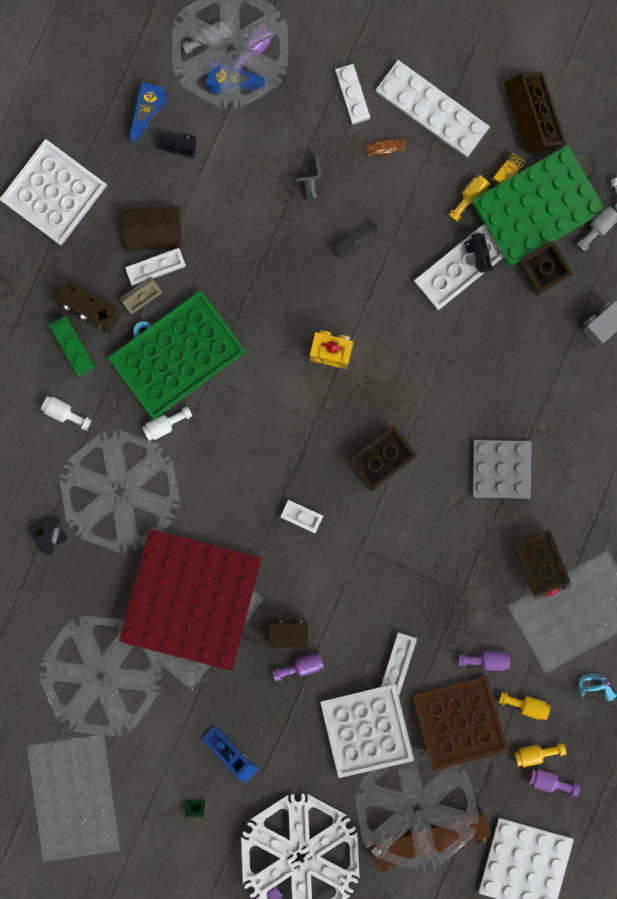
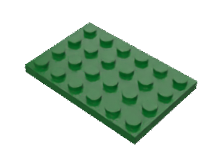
[471,145,605,267]
[108,290,246,420]

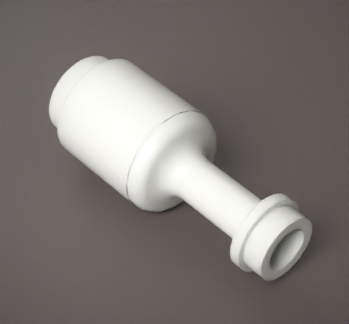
[41,396,92,431]
[142,406,192,441]

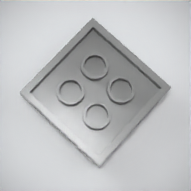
[472,440,532,499]

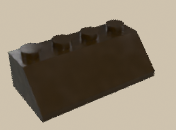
[504,73,566,154]

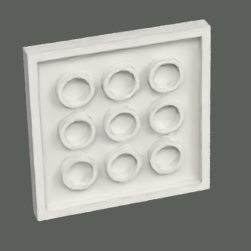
[0,139,107,246]
[321,684,414,778]
[478,817,574,899]

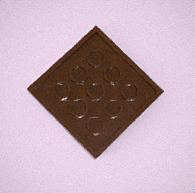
[413,676,509,772]

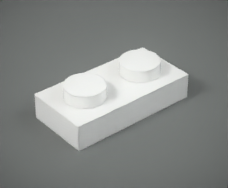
[281,500,323,533]

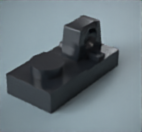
[158,131,197,159]
[464,233,494,273]

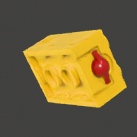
[310,330,354,370]

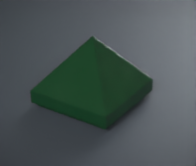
[185,800,205,818]

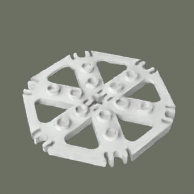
[241,794,360,899]

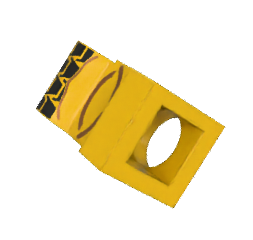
[491,153,525,186]

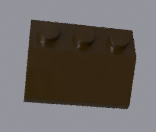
[121,206,183,251]

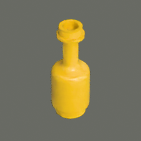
[448,175,490,222]
[499,692,551,720]
[514,743,566,768]

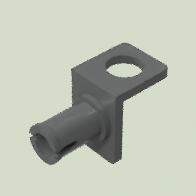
[295,156,321,200]

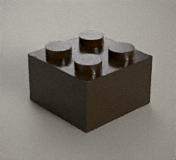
[517,241,573,296]
[268,618,308,648]

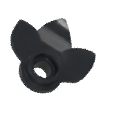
[30,516,68,555]

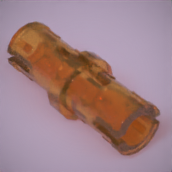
[366,138,406,156]

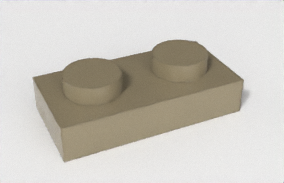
[120,277,162,315]

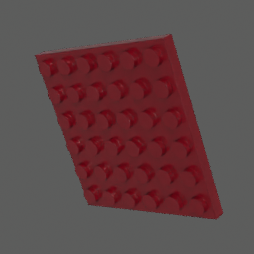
[119,529,262,671]

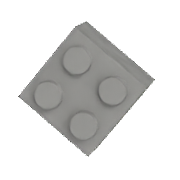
[581,301,617,347]

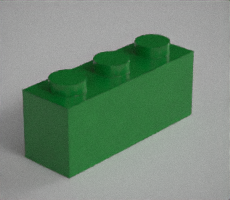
[49,316,97,377]

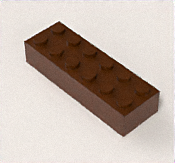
[370,807,491,871]

